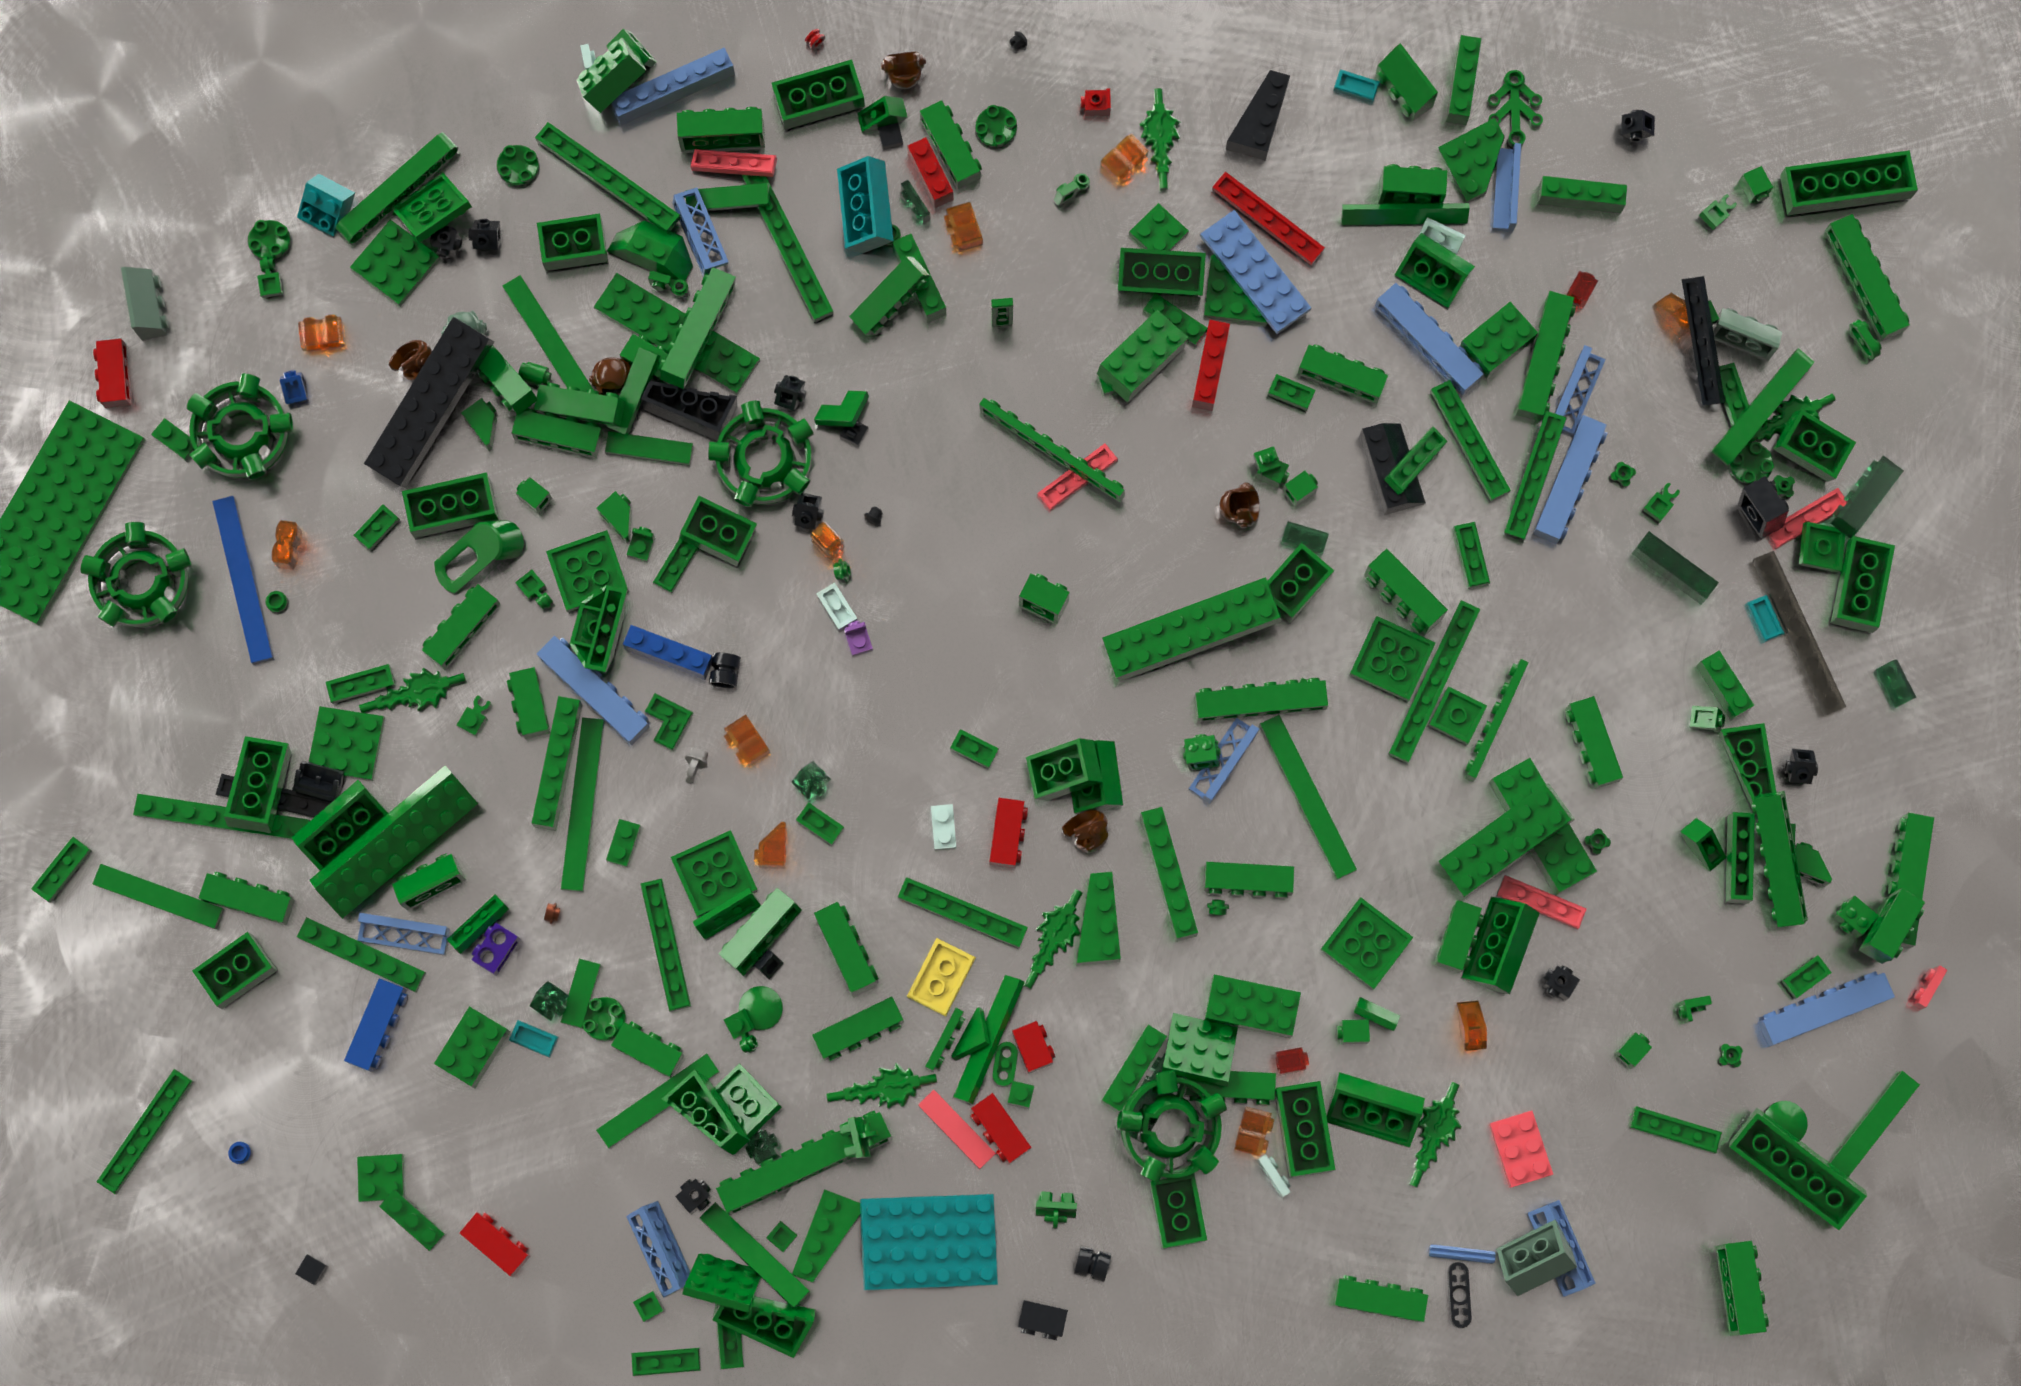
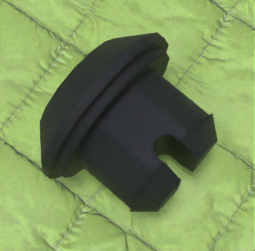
[1009,31,1027,50]
[864,507,883,525]

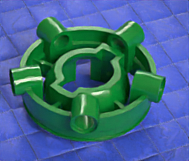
[186,373,293,480]
[708,400,814,507]
[80,522,192,628]
[1117,1070,1227,1183]

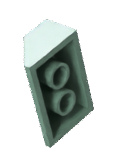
[121,267,169,340]
[1713,308,1782,361]
[1496,1220,1577,1296]

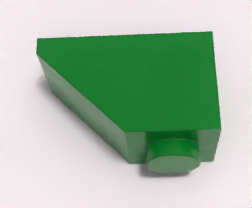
[857,96,908,133]
[461,398,497,451]
[596,491,632,543]
[1680,818,1726,871]
[1795,842,1832,886]

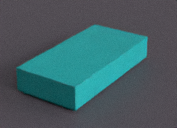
[1333,69,1380,103]
[1746,595,1785,643]
[509,1020,559,1058]

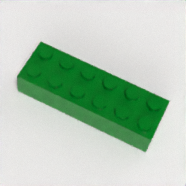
[1780,150,1918,215]
[1489,758,1597,896]
[1439,784,1575,897]
[1729,1108,1867,1230]

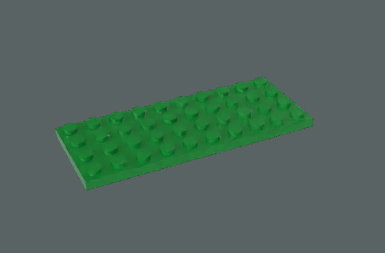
[0,400,146,626]

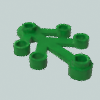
[1487,70,1543,147]

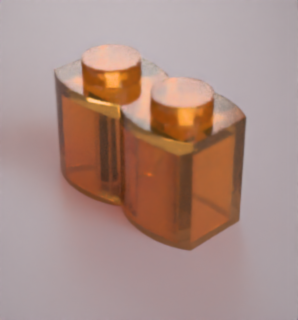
[1100,133,1149,183]
[943,202,983,252]
[298,314,346,351]
[272,520,302,570]
[810,521,845,561]
[723,714,770,767]
[1234,1106,1274,1157]

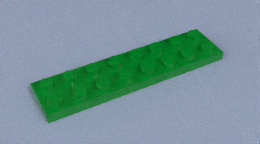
[594,273,760,395]

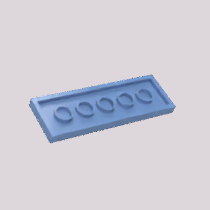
[1200,210,1311,334]

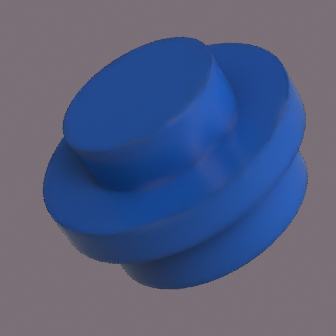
[228,1142,251,1164]

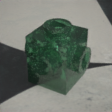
[791,761,831,800]
[530,981,569,1021]
[745,1129,781,1166]

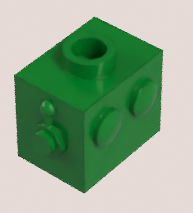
[1183,734,1221,770]
[1834,896,1879,938]

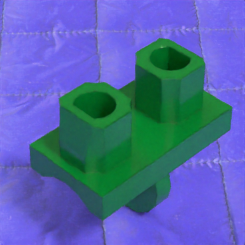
[839,1117,879,1158]
[1036,1191,1077,1229]

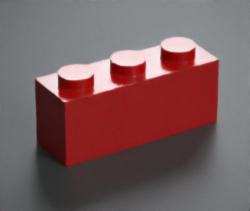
[907,137,954,208]
[93,338,131,408]
[989,798,1028,869]
[970,1093,1032,1164]
[460,1212,530,1277]

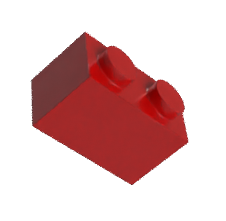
[1012,1021,1056,1074]

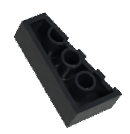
[1226,70,1290,161]
[641,381,737,441]

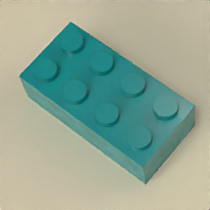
[837,156,894,253]

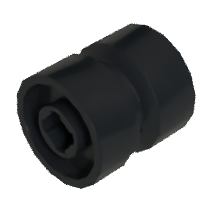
[709,652,741,689]
[1074,1245,1112,1282]

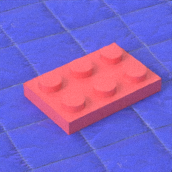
[1489,1111,1553,1188]

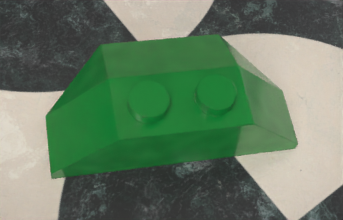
[607,220,693,281]
[570,585,628,673]

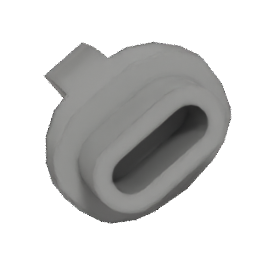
[685,748,708,783]

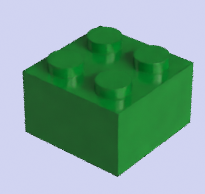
[1019,573,1070,624]

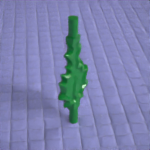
[1140,88,1181,191]
[1748,393,1836,443]
[359,668,466,713]
[1024,889,1083,990]
[826,1063,937,1108]
[1409,1082,1462,1188]

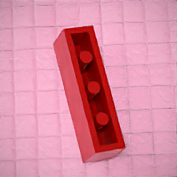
[1192,319,1230,411]

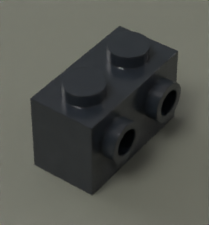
[1018,1300,1068,1341]

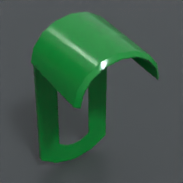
[434,520,524,593]

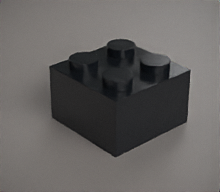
[1738,476,1789,539]

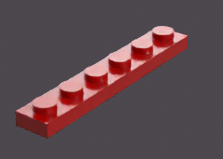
[1212,171,1325,266]

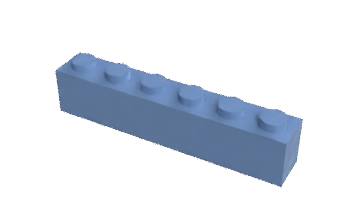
[611,47,735,125]
[1375,283,1483,396]
[1533,415,1608,544]
[537,635,650,746]
[1758,971,1895,1047]

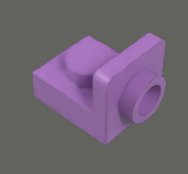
[844,621,873,657]

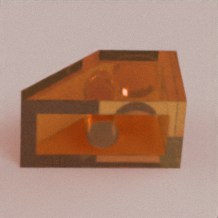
[1654,292,1690,338]
[754,822,787,869]
[1457,1000,1487,1051]

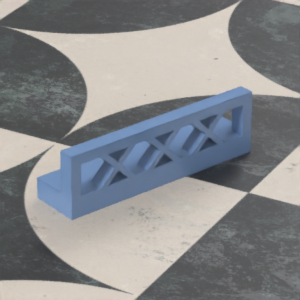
[1492,143,1521,232]
[672,188,729,277]
[1555,345,1606,436]
[1188,718,1259,804]
[357,913,450,955]
[1528,1200,1596,1297]
[626,1201,690,1298]

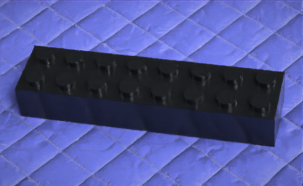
[364,317,495,488]

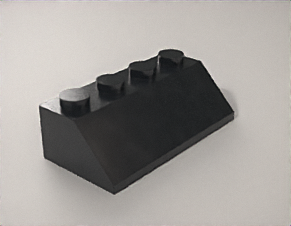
[1360,423,1426,515]

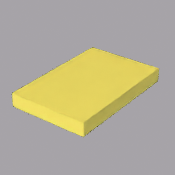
[907,938,976,1017]

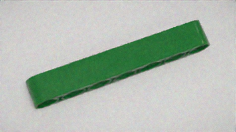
[336,132,458,244]
[1711,348,1815,466]

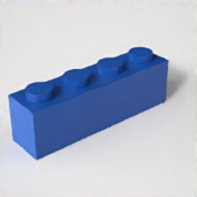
[623,625,713,680]
[344,978,408,1072]

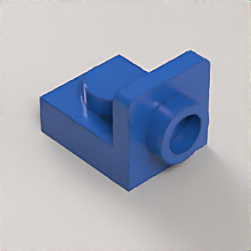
[279,370,308,404]

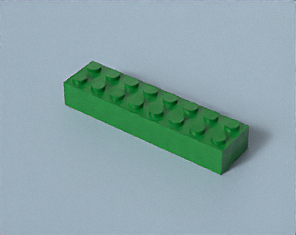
[1102,577,1283,681]
[309,766,478,919]
[716,1110,893,1215]

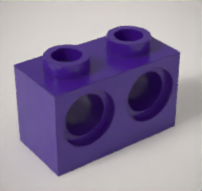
[472,923,521,976]

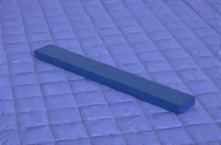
[212,496,274,664]

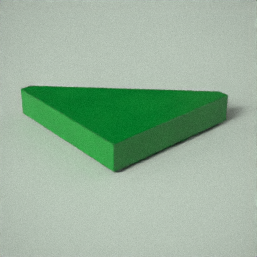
[951,1007,990,1061]

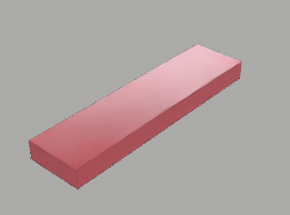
[690,149,777,177]
[1037,443,1118,511]
[1768,488,1850,549]
[1496,875,1587,930]
[918,1090,996,1169]

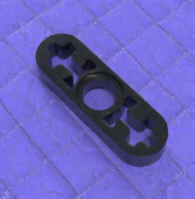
[1447,1262,1472,1328]

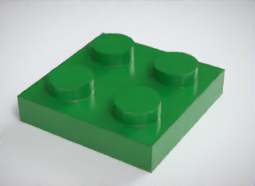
[1129,203,1189,251]
[1799,522,1846,573]
[1428,686,1487,745]
[357,1154,405,1202]

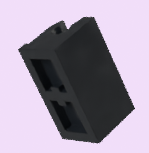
[292,761,344,801]

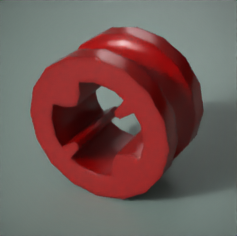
[805,28,825,49]

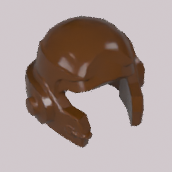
[881,52,926,89]
[388,340,432,382]
[589,357,631,395]
[1220,482,1260,528]
[1062,810,1108,853]

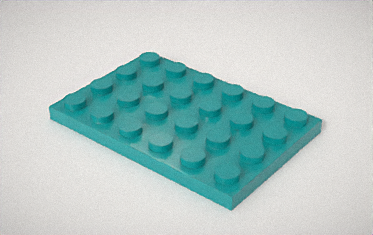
[860,1194,998,1290]

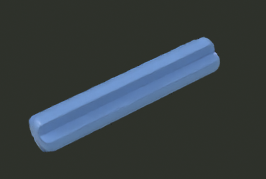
[1429,1244,1496,1264]

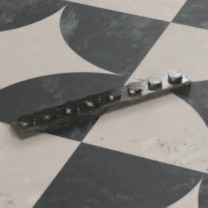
[1752,551,1846,716]

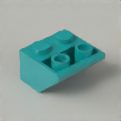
[297,174,355,236]

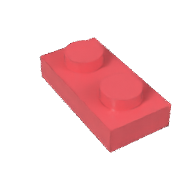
[1913,965,1947,1010]

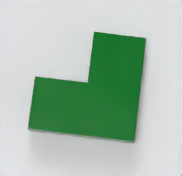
[814,390,869,427]
[645,693,694,751]

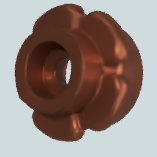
[544,903,561,924]

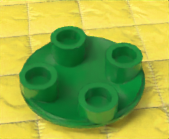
[975,105,1017,147]
[497,145,539,185]
[248,220,290,259]
[1730,442,1774,484]
[738,986,783,1030]
[583,997,626,1041]
[1765,1101,1808,1140]

